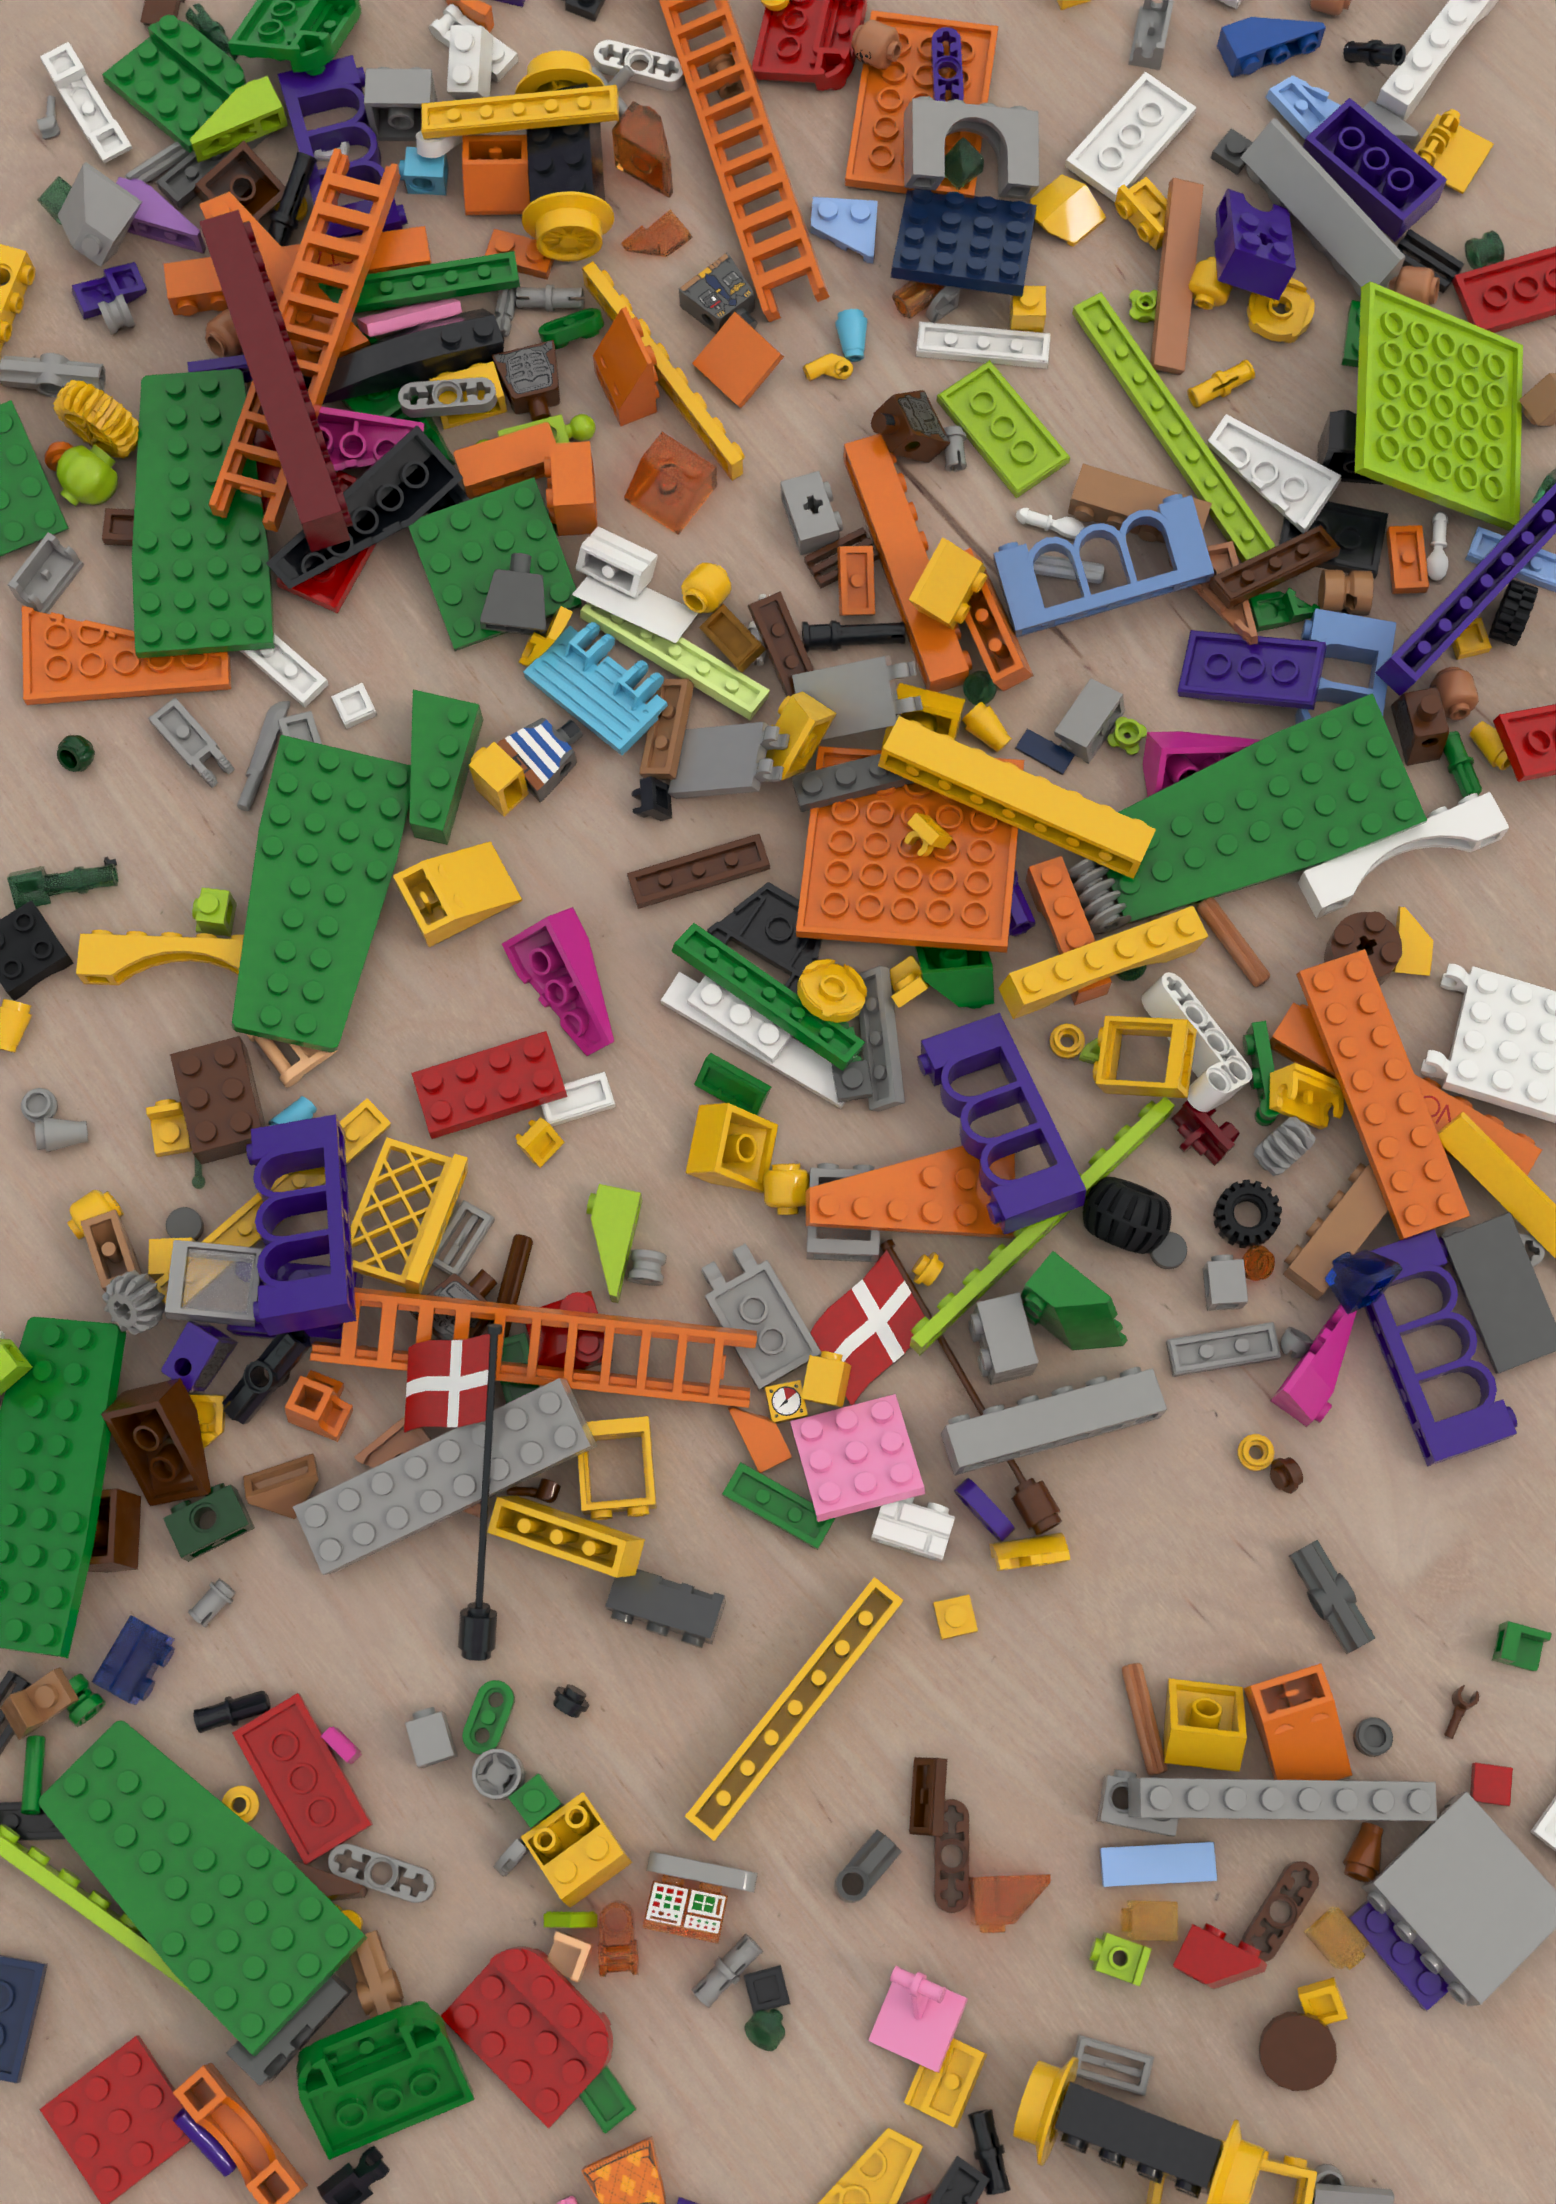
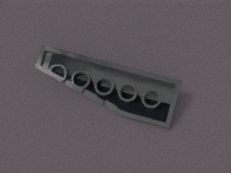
[303,308,504,404]
[266,425,463,589]

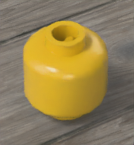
[1189,257,1233,310]
[681,562,731,613]
[763,1163,810,1215]
[67,1189,124,1240]

